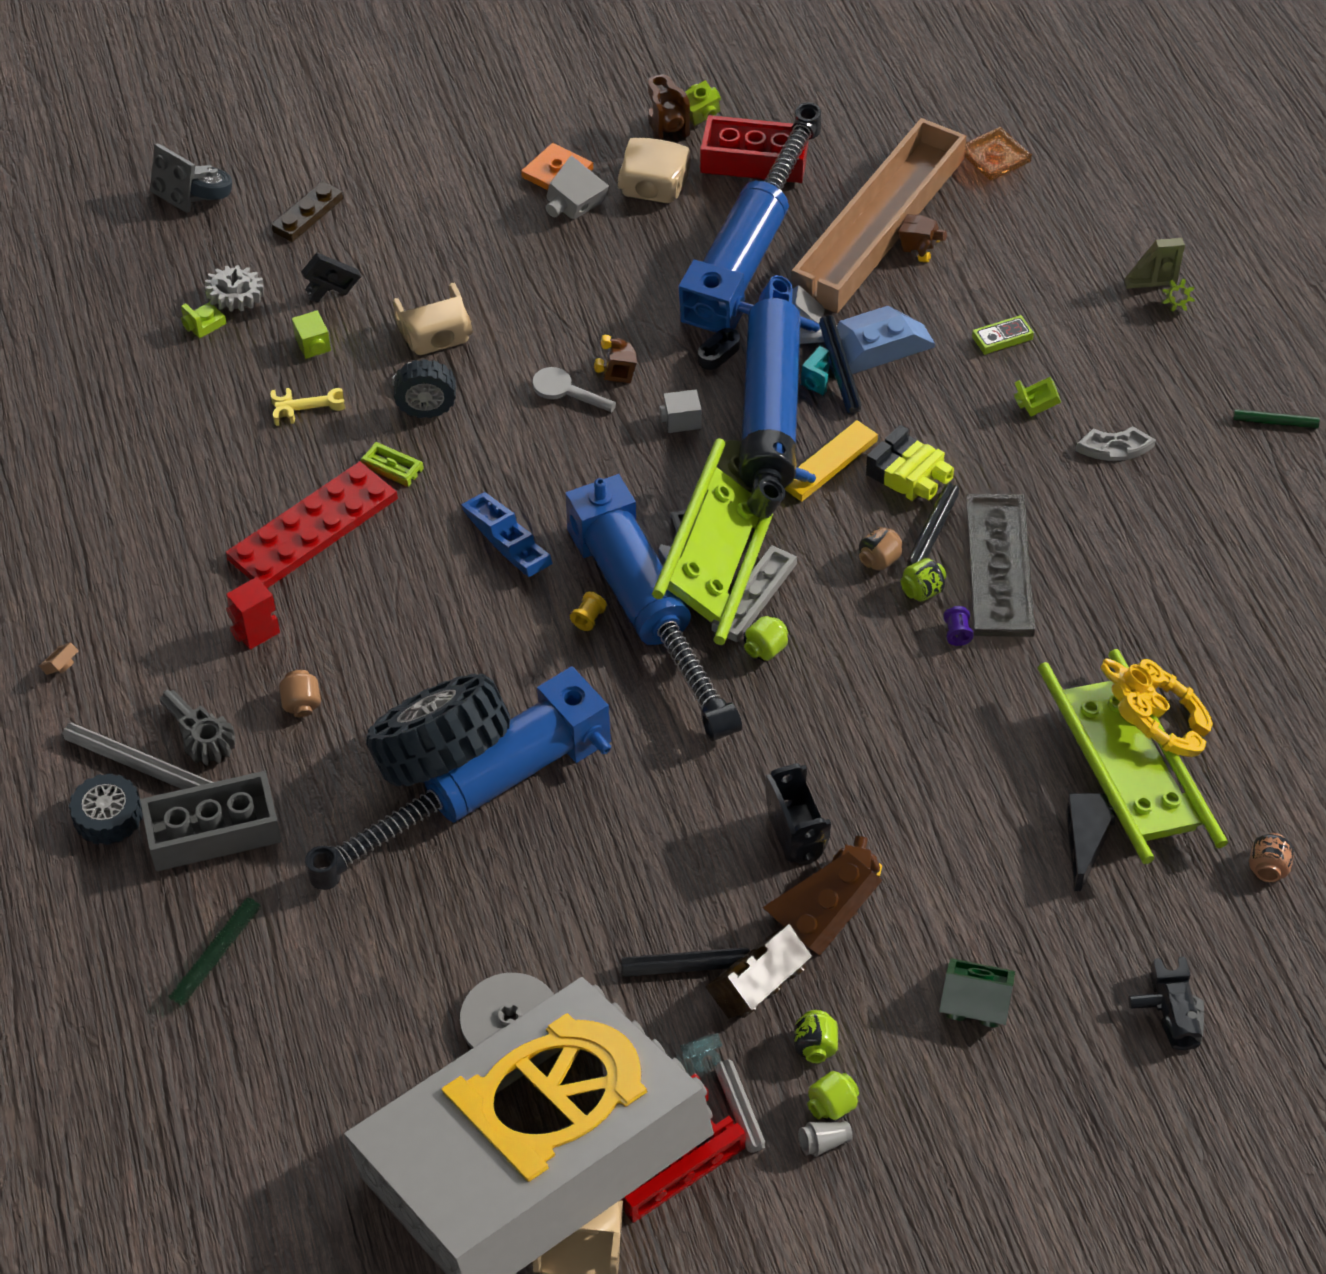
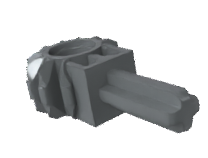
[160,690,236,766]

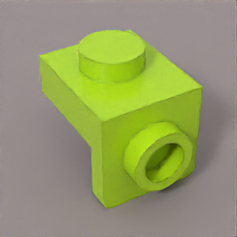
[1014,377,1061,417]

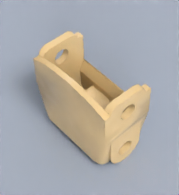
[618,138,690,203]
[393,282,473,355]
[533,1200,623,1274]

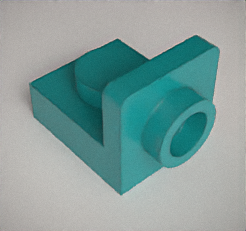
[801,346,830,395]

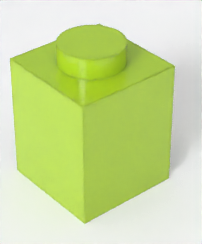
[292,310,331,359]

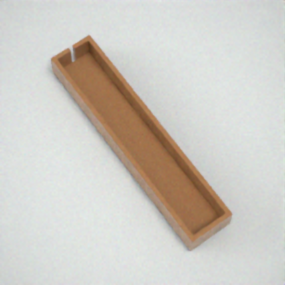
[791,118,966,314]

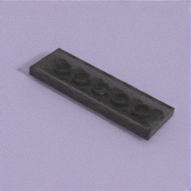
[966,494,1035,637]

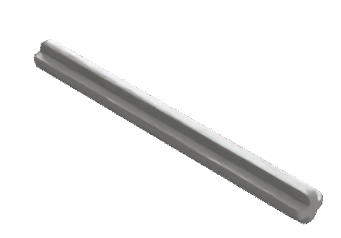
[62,723,213,789]

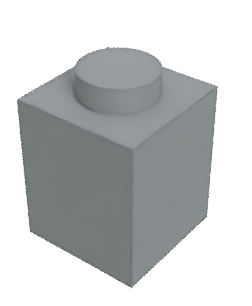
[659,389,702,433]

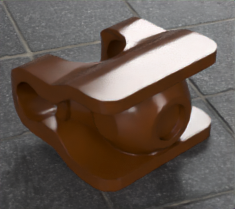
[648,74,690,140]

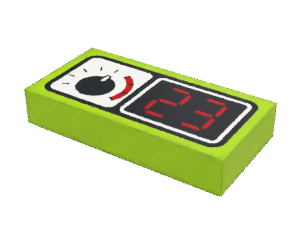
[972,315,1034,355]

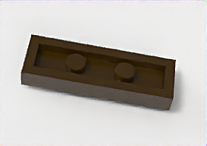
[271,181,343,242]

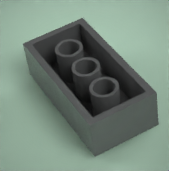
[140,770,282,872]

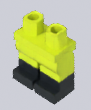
[866,425,954,501]

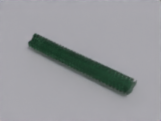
[169,898,261,1006]

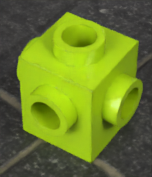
[685,80,721,126]

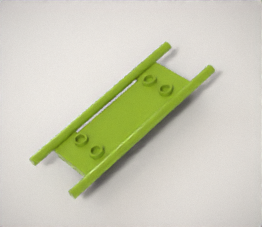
[652,438,773,645]
[1037,649,1228,864]

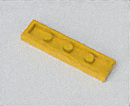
[784,420,878,502]

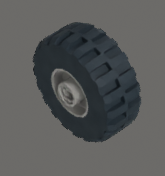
[366,673,510,786]

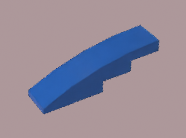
[461,492,553,577]

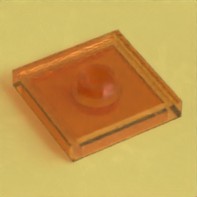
[964,127,1032,181]

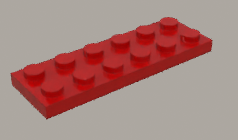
[226,461,398,589]

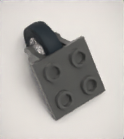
[150,143,232,213]

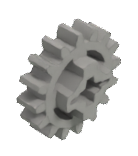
[205,265,264,311]

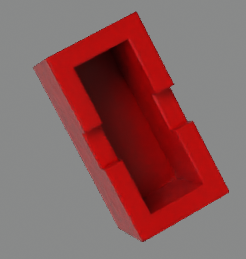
[226,577,280,650]

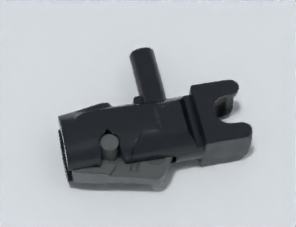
[1128,956,1204,1050]

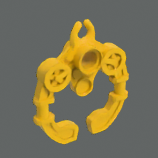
[1101,659,1213,757]

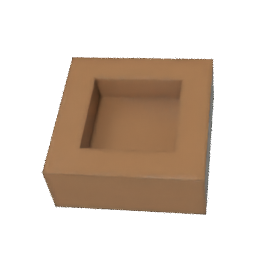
[39,642,78,675]

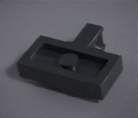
[301,252,361,303]

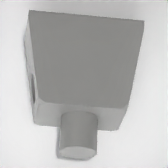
[546,156,609,219]

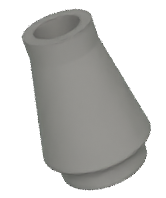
[798,1121,853,1157]

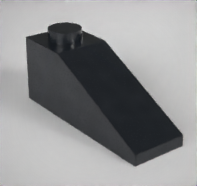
[1066,794,1115,891]

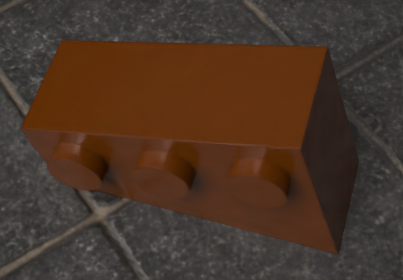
[762,851,882,955]

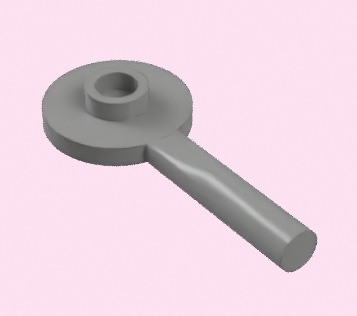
[533,367,616,412]

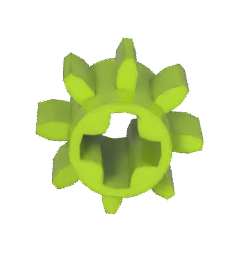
[1161,279,1195,312]

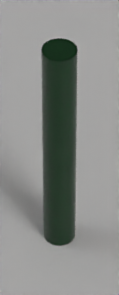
[1233,409,1320,429]

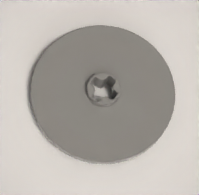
[460,973,554,1048]

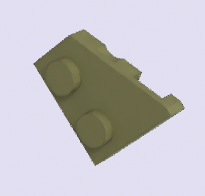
[1124,238,1185,289]

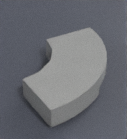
[1076,426,1156,461]

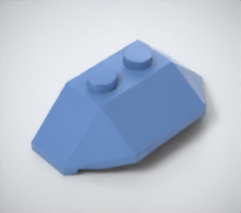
[828,306,935,377]

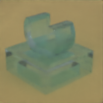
[680,1033,723,1072]

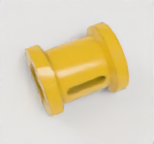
[570,591,607,631]

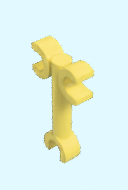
[270,388,345,426]

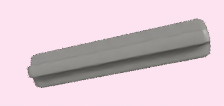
[716,1059,765,1153]

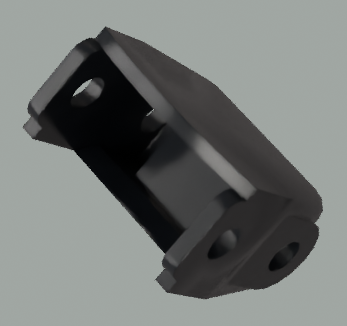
[765,763,831,865]

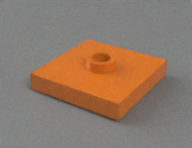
[521,143,593,190]

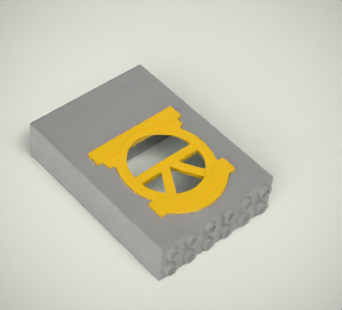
[344,977,714,1274]

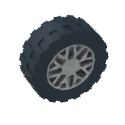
[394,359,456,418]
[69,774,143,845]

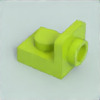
[181,302,227,339]

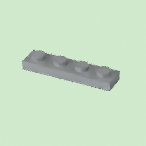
[712,545,797,642]

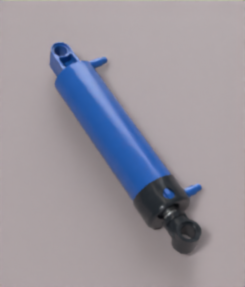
[739,275,820,518]

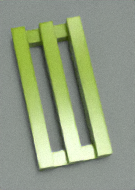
[360,442,424,487]

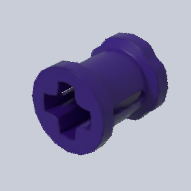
[943,606,974,646]

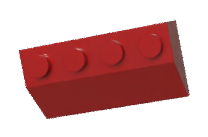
[700,115,808,183]

